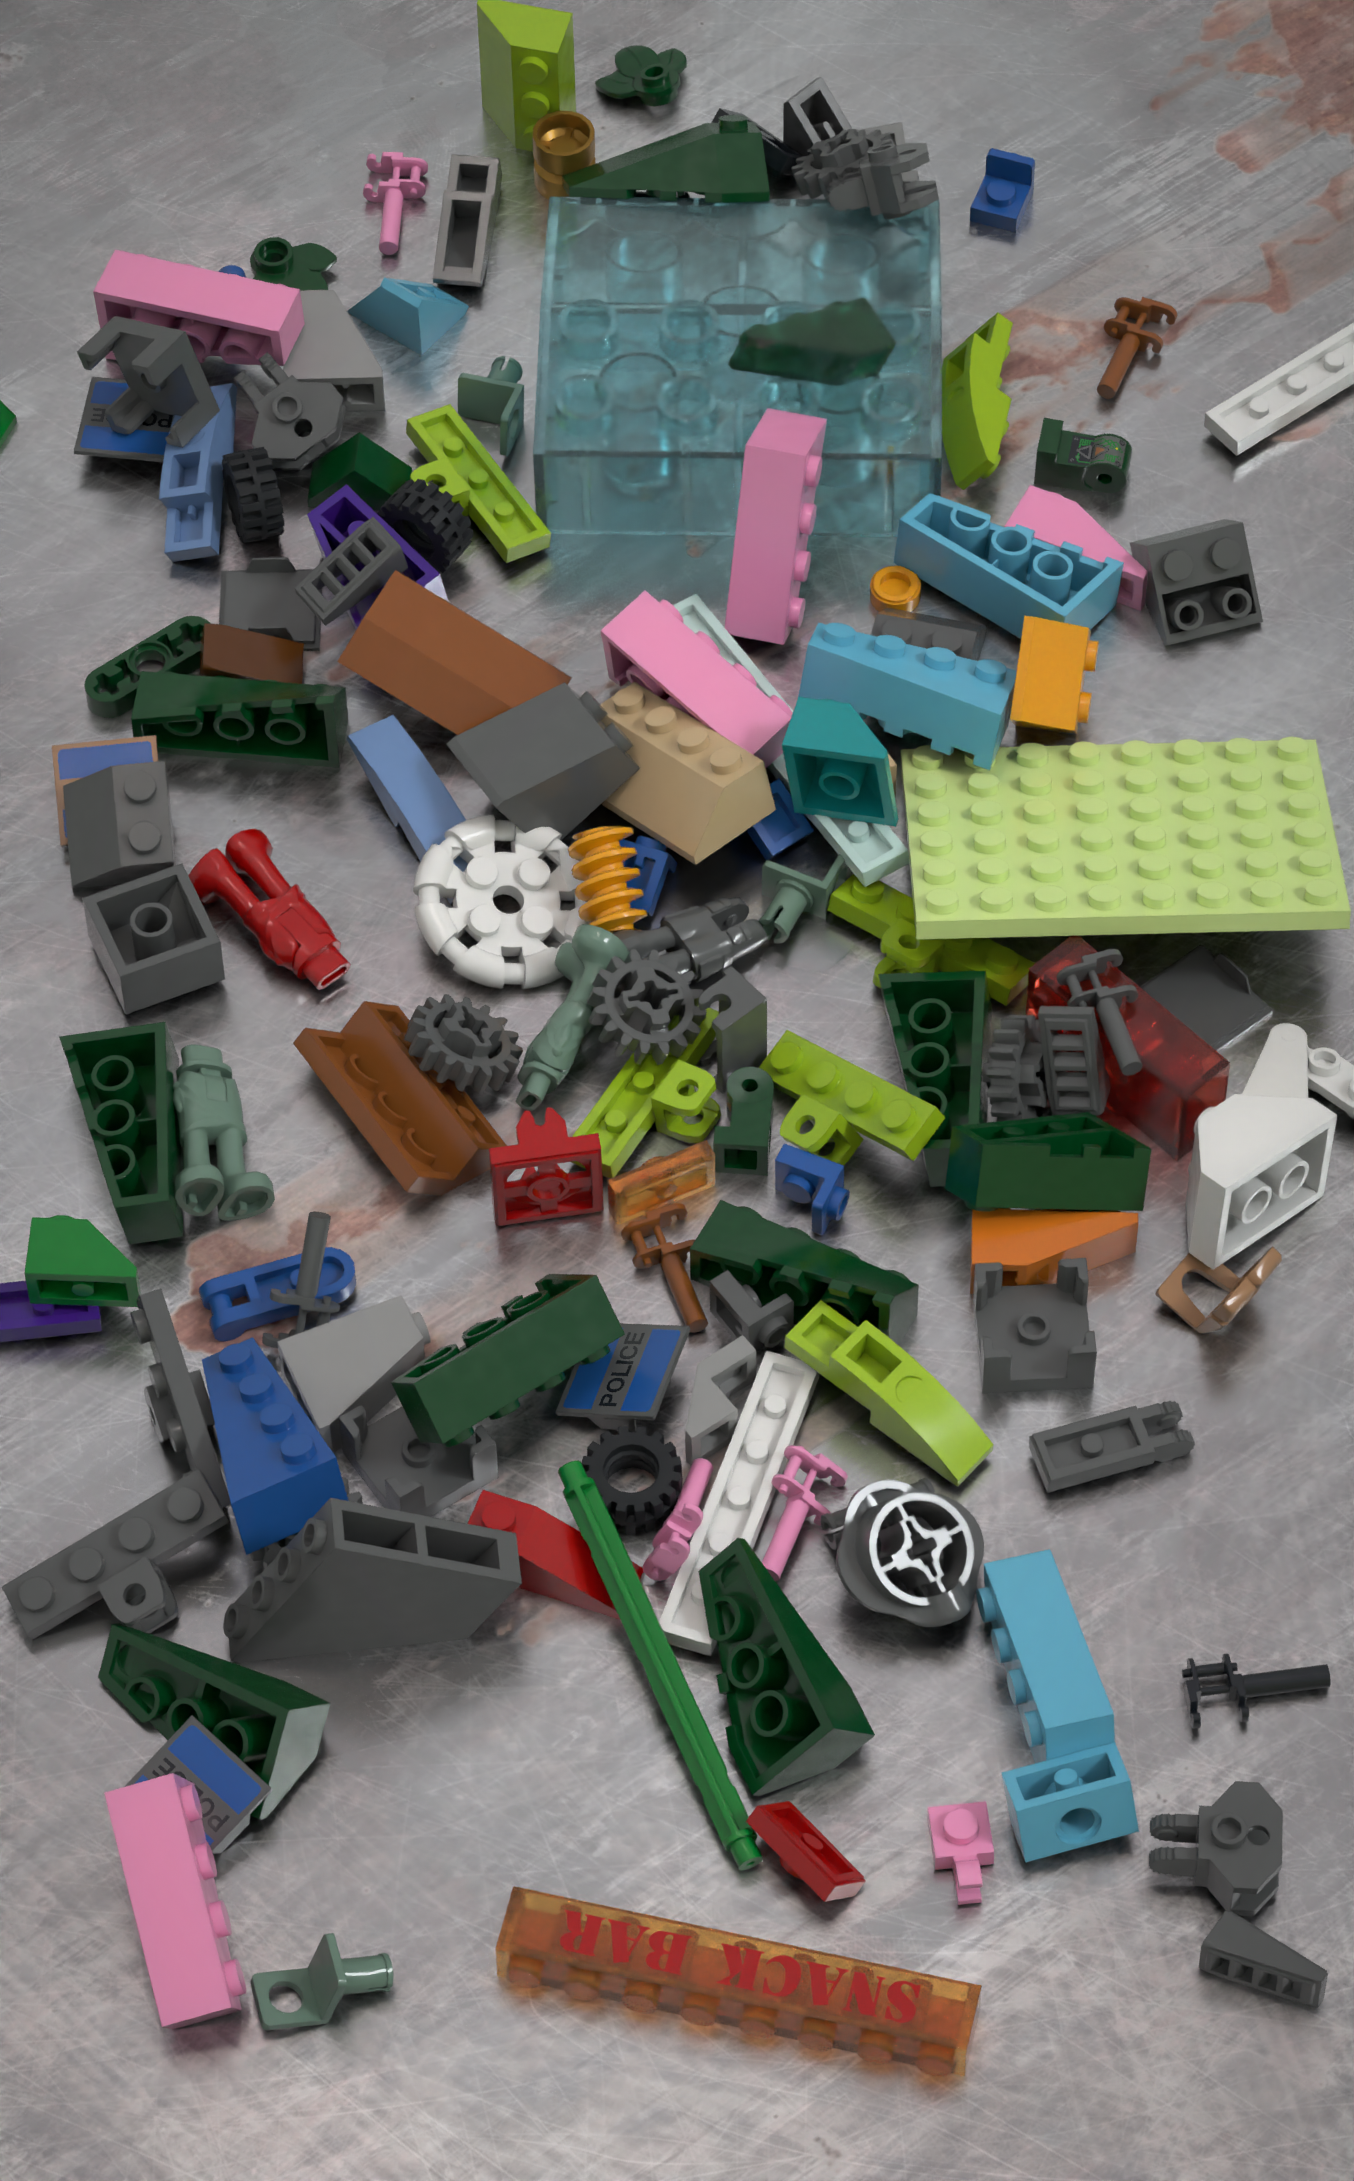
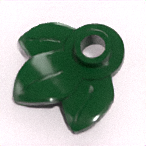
[595,45,687,107]
[250,237,337,291]

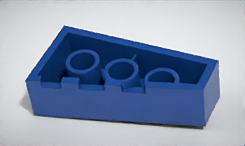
[202,1337,349,1555]

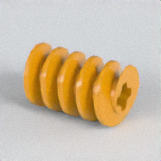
[568,826,647,933]

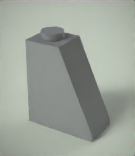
[283,290,385,411]
[277,1295,431,1453]

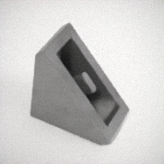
[783,77,852,156]

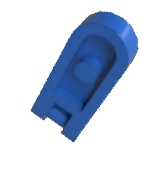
[199,1247,356,1341]

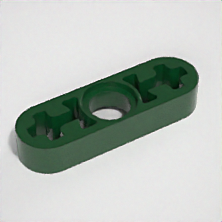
[84,616,210,718]

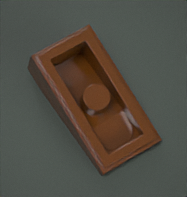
[199,623,304,684]

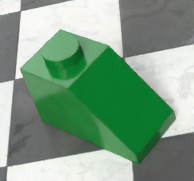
[24,1215,141,1307]

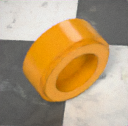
[870,566,921,612]

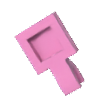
[927,1801,994,1905]

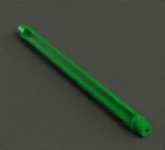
[558,1461,763,1870]

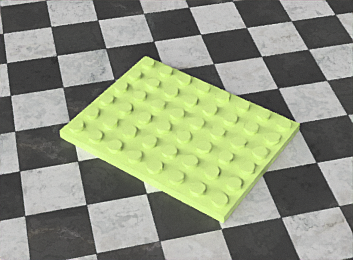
[901,737,1351,940]

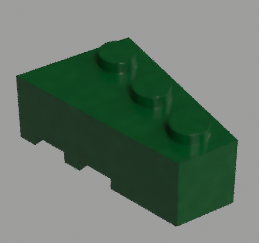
[945,1112,1152,1212]

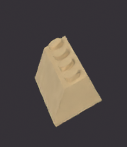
[601,682,776,865]

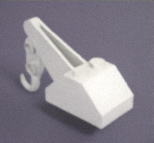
[1186,1023,1354,1270]

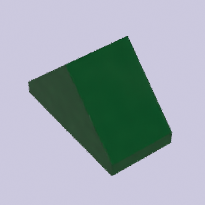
[307,432,412,511]

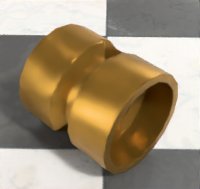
[532,111,596,203]

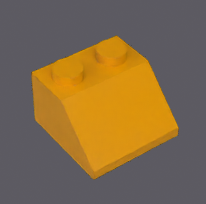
[1010,615,1099,734]

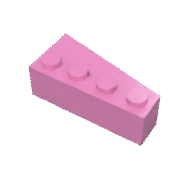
[93,250,305,366]
[725,408,827,645]
[601,590,793,768]
[104,1773,246,2030]

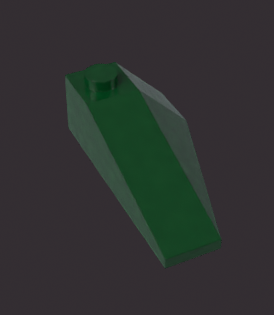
[562,115,770,203]

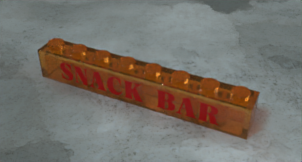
[495,1886,982,2077]

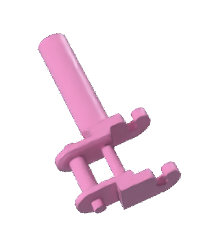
[363,152,428,255]
[762,1445,848,1581]
[643,1458,714,1581]

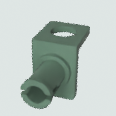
[458,356,524,456]
[758,854,852,943]
[250,1933,394,2030]

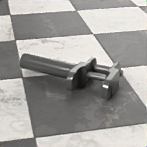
[1056,949,1143,1076]
[262,1211,340,1348]

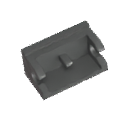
[699,966,767,1094]

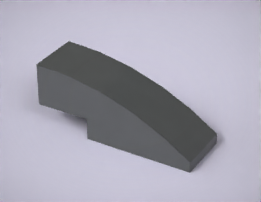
[432,154,502,287]

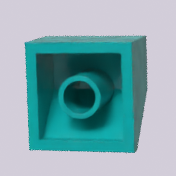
[782,697,899,827]

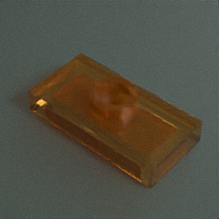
[607,1140,715,1225]

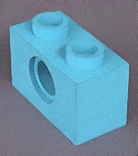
[1001,1742,1139,1863]

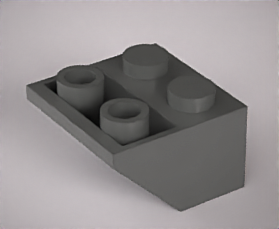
[1130,519,1263,646]

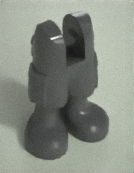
[612,897,767,983]

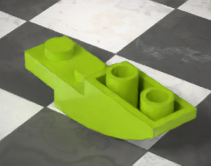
[939,312,1013,490]
[784,1300,994,1487]

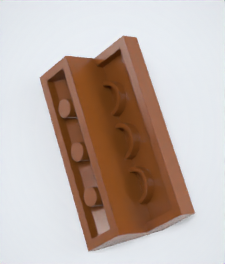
[337,570,572,735]
[293,1001,507,1196]

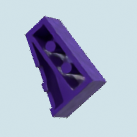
[307,484,449,631]

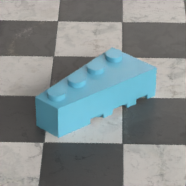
[893,493,1124,638]
[798,623,1017,770]
[976,1549,1115,1763]

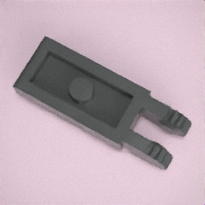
[1029,1401,1195,1493]

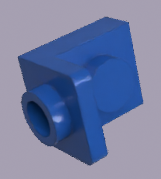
[970,148,1035,233]
[746,778,814,861]
[620,836,677,917]
[775,1143,850,1235]

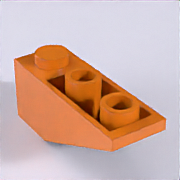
[970,1208,1139,1294]

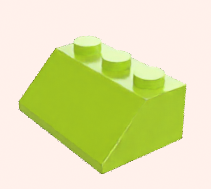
[477,0,576,152]

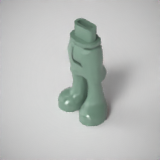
[516,924,629,1110]
[173,1044,275,1221]

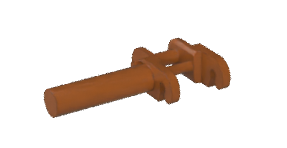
[1097,297,1178,399]
[621,1203,708,1333]

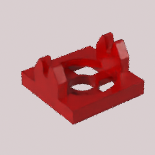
[489,1107,604,1226]

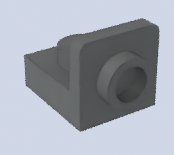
[710,1270,794,1352]

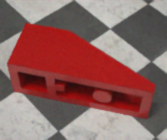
[467,1489,645,1620]

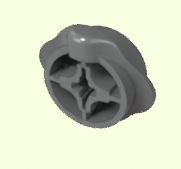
[836,1480,984,1627]

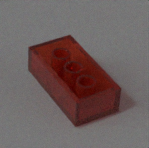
[1026,936,1230,1161]

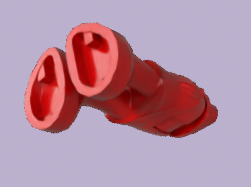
[188,829,351,990]

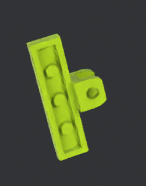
[406,404,551,563]
[828,874,1037,1006]
[571,1005,721,1179]
[759,1030,945,1165]

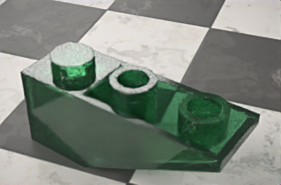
[728,297,897,386]

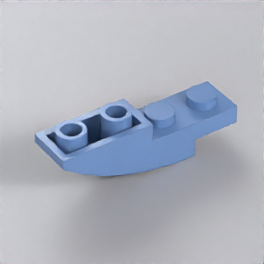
[159,383,237,562]

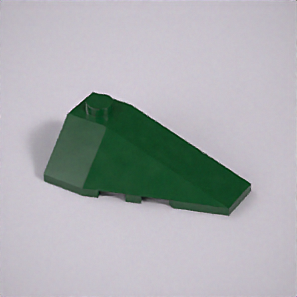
[698,1538,875,1796]
[98,1623,331,1820]

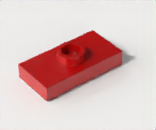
[746,1801,866,1902]

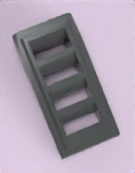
[295,517,408,626]
[1038,1006,1111,1116]
[1199,1910,1328,2008]

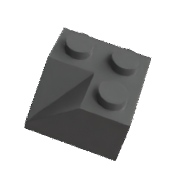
[82,863,225,1014]

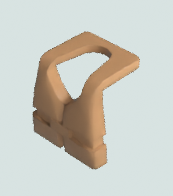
[1155,1246,1282,1333]

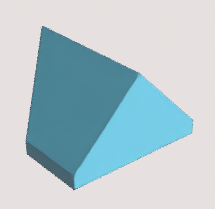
[347,277,469,356]

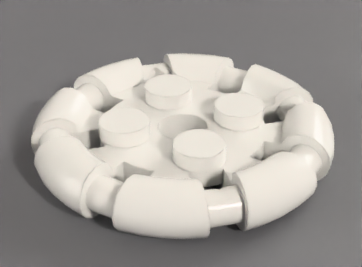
[413,814,591,990]

